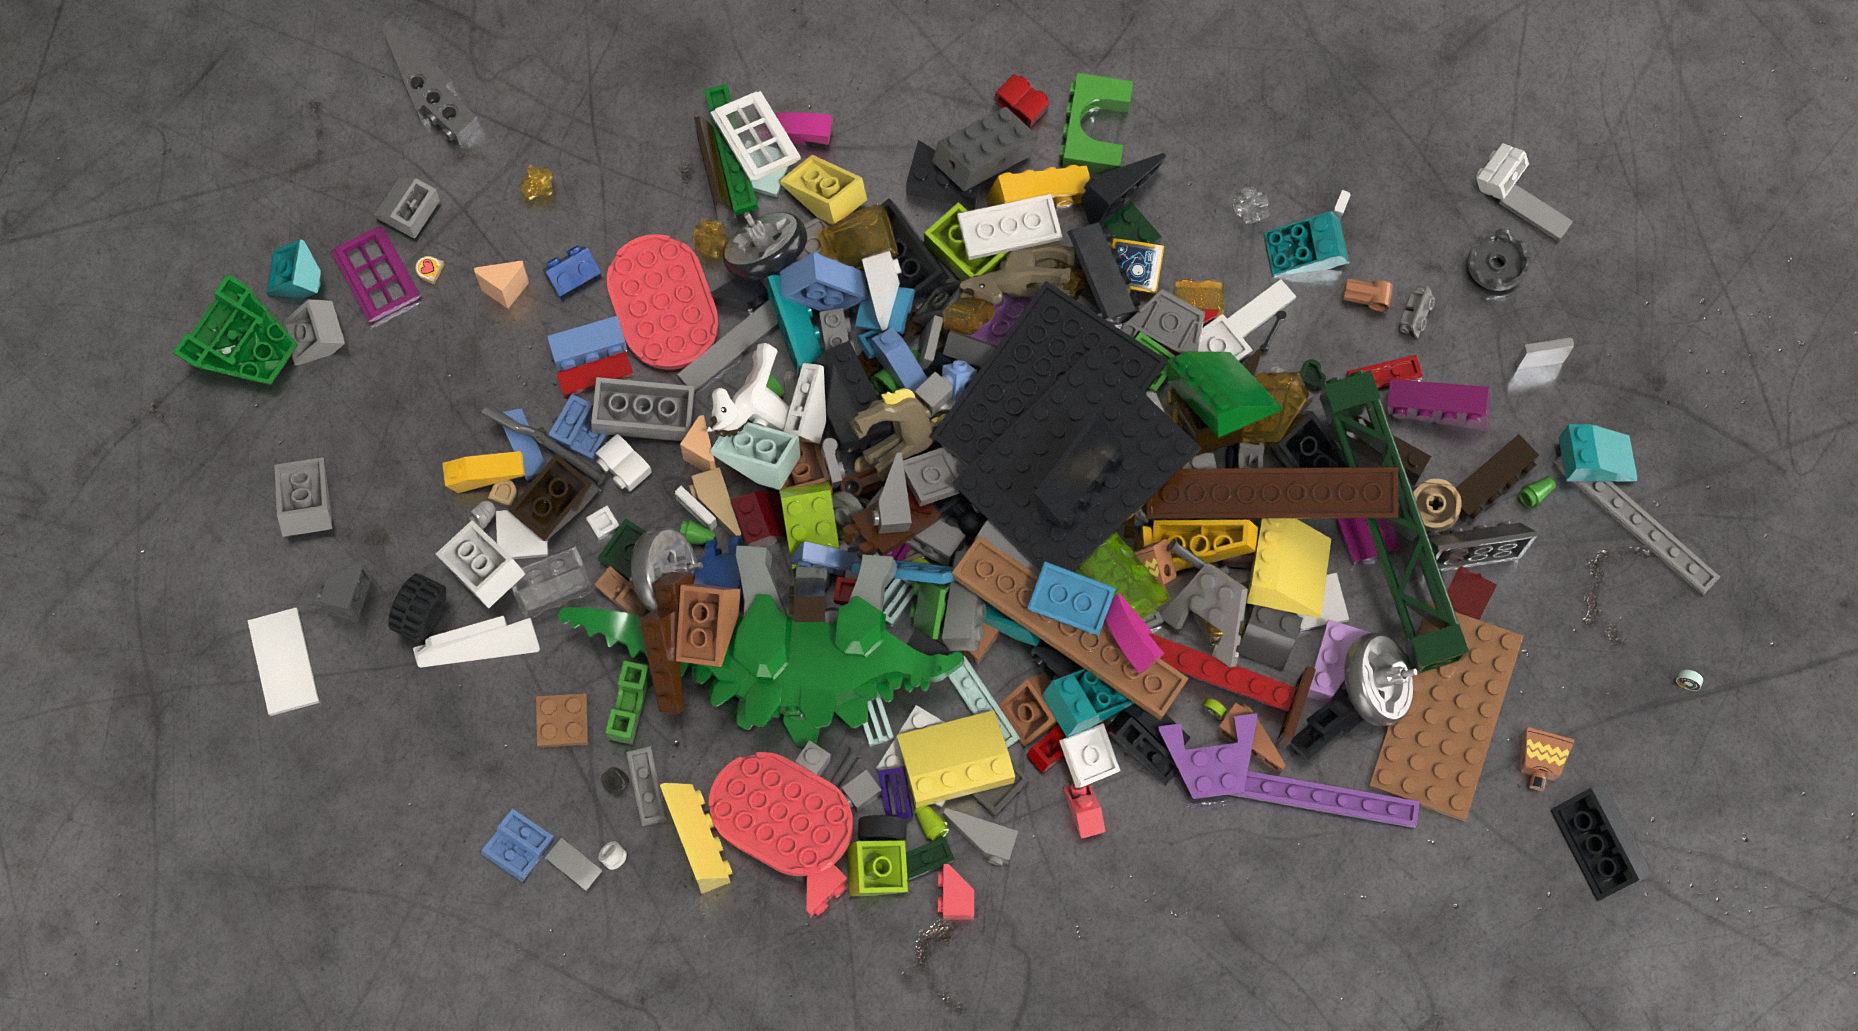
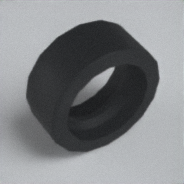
[858,815,907,841]

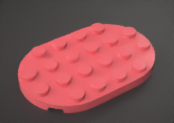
[607,234,719,370]
[709,752,854,876]

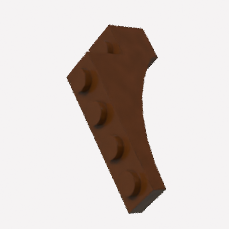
[640,572,693,714]

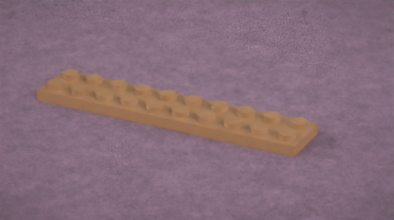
[952,536,1189,720]

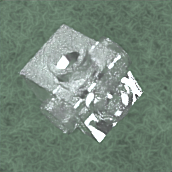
[1232,186,1270,225]

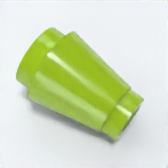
[914,805,949,841]

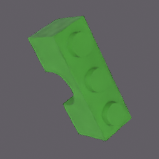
[605,661,651,745]

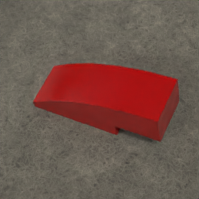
[1026,721,1104,774]

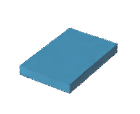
[1027,561,1116,636]

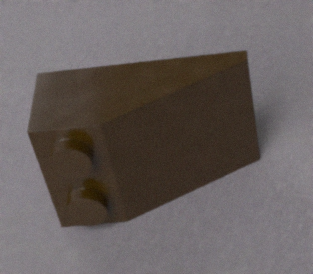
[508,454,599,542]

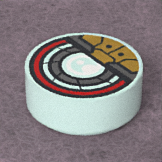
[1676,670,1703,691]

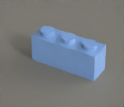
[547,316,627,371]

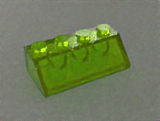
[1077,532,1171,621]

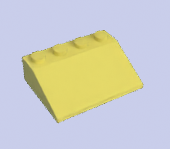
[1246,519,1331,618]
[897,710,1015,808]
[660,783,733,894]

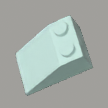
[710,422,801,490]

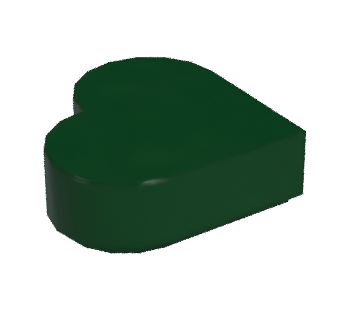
[1296,359,1326,391]

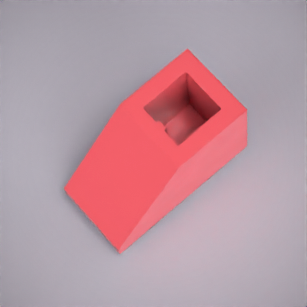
[1064,783,1106,839]
[806,864,848,918]
[938,864,974,920]

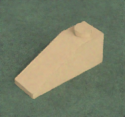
[689,467,743,542]

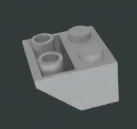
[374,177,440,239]

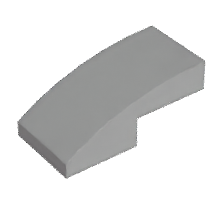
[544,837,602,891]

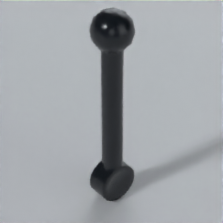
[1259,310,1286,353]

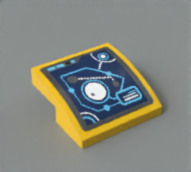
[1112,238,1164,294]

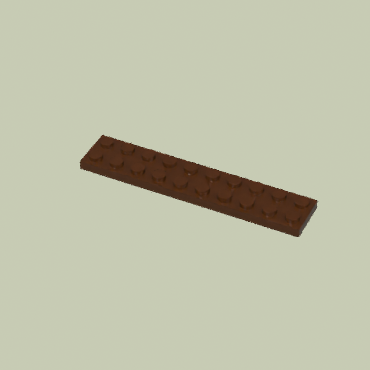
[1147,467,1398,519]

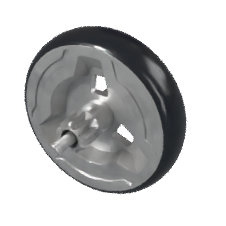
[723,212,807,281]

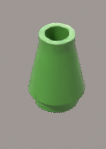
[1518,476,1556,508]
[679,519,715,544]

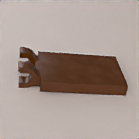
[842,482,941,561]

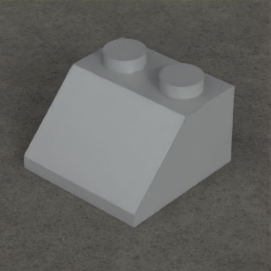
[282,299,345,365]

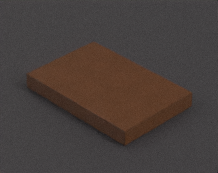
[1275,666,1316,749]

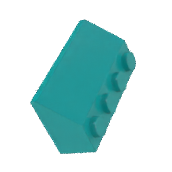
[767,275,826,378]

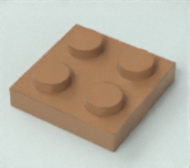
[536,693,589,748]

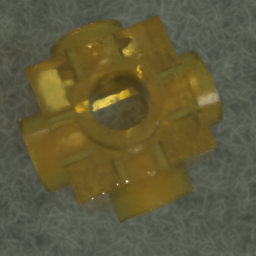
[692,219,729,258]

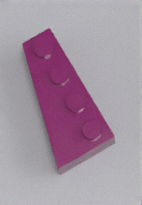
[1387,379,1491,432]

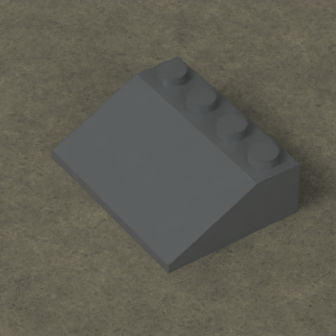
[1428,521,1537,570]

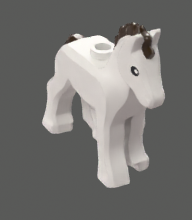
[706,343,799,437]

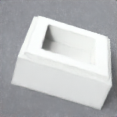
[1333,190,1350,220]
[586,506,620,540]

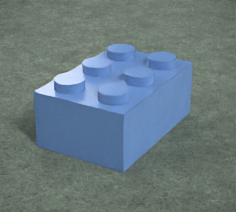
[780,252,868,311]

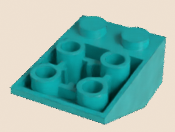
[1264,211,1349,277]
[1042,669,1134,737]

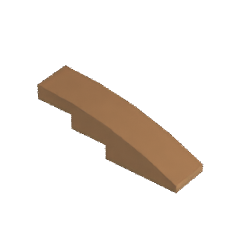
[593,566,650,617]

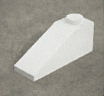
[862,251,901,331]
[783,363,826,444]

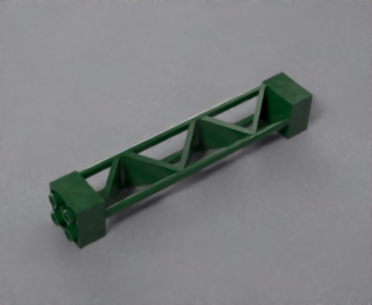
[1319,370,1469,674]

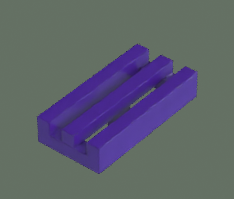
[878,766,913,818]

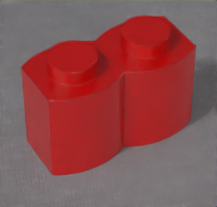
[994,74,1049,128]

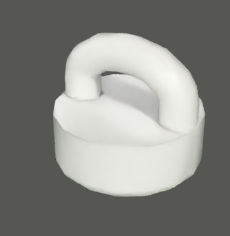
[598,841,627,870]

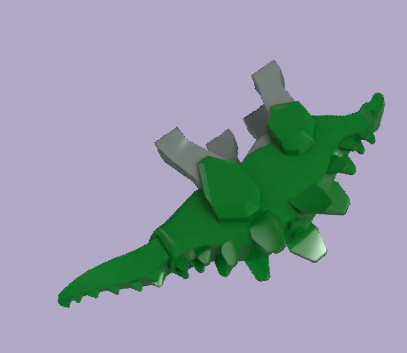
[558,546,965,748]

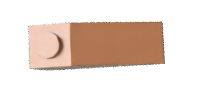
[1217,703,1286,774]

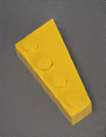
[986,165,1090,208]
[1152,520,1258,571]

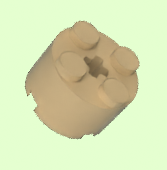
[1413,479,1461,532]

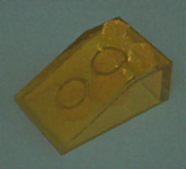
[819,203,899,269]
[1239,371,1309,443]

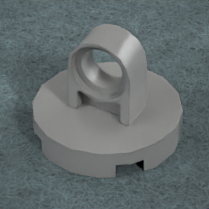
[831,491,870,540]

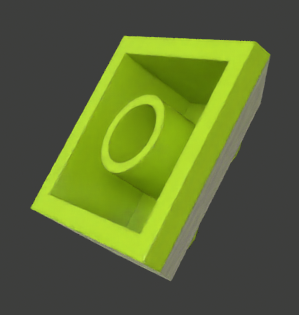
[847,840,908,896]

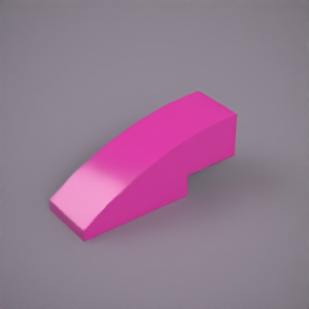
[759,112,833,145]
[1105,593,1165,674]

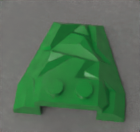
[172,274,298,385]

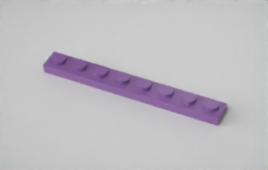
[1229,771,1420,828]

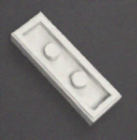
[1227,279,1296,338]

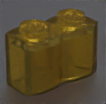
[943,297,995,335]

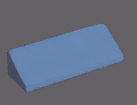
[502,409,546,482]
[790,541,861,577]

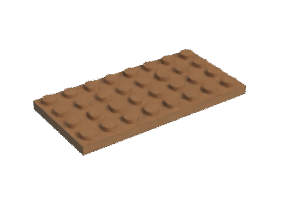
[1368,603,1523,822]

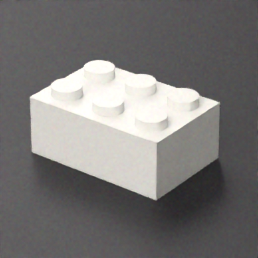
[436,520,525,608]

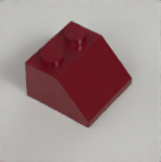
[731,491,787,547]

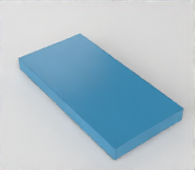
[852,560,956,584]

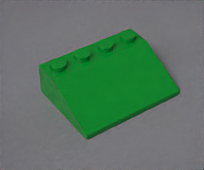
[1167,351,1282,438]

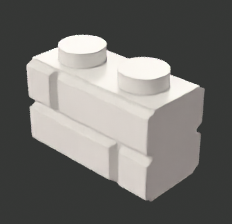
[1476,143,1529,200]

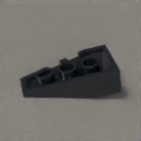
[1081,153,1166,225]

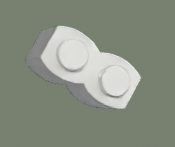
[596,434,652,492]

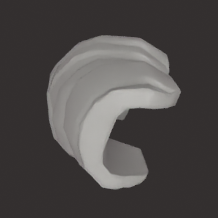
[467,501,495,530]

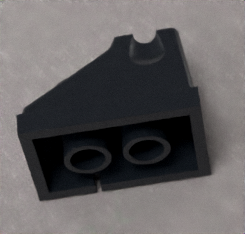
[1265,411,1348,468]

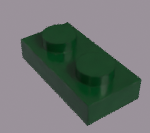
[906,837,955,881]

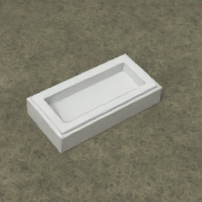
[675,486,717,530]

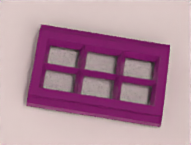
[331,226,421,323]

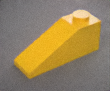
[442,451,525,493]

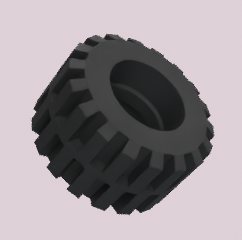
[388,573,446,643]

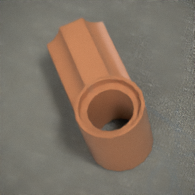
[1343,278,1393,311]

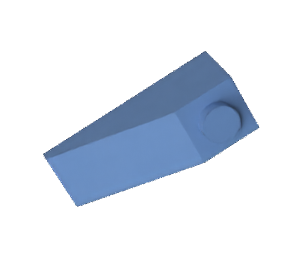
[872,327,928,395]

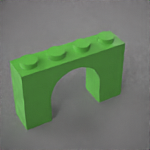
[1059,73,1133,174]

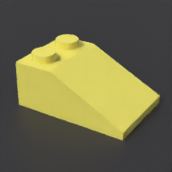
[779,155,867,226]

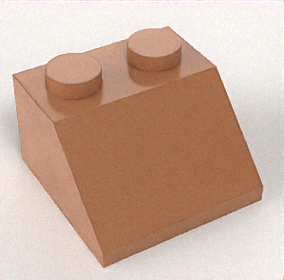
[998,673,1059,747]

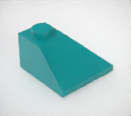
[266,239,321,298]

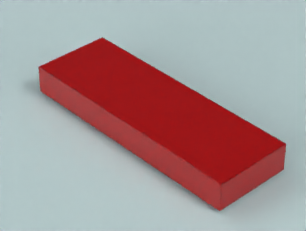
[556,352,634,398]
[1346,355,1423,390]

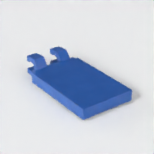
[694,536,744,604]

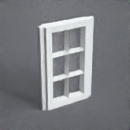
[710,91,801,181]

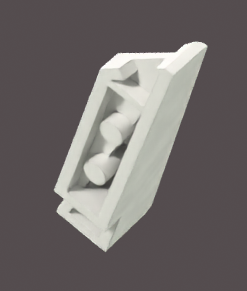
[413,616,540,668]

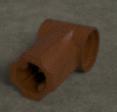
[841,467,888,497]

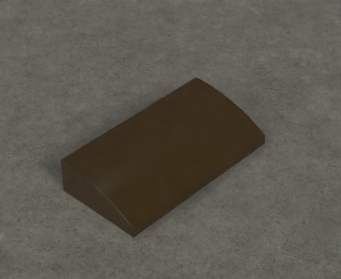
[694,116,737,222]

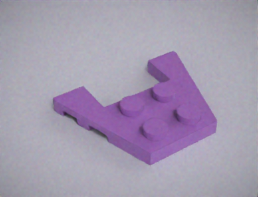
[1158,713,1257,799]

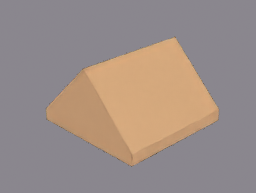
[474,261,529,309]
[680,415,716,472]

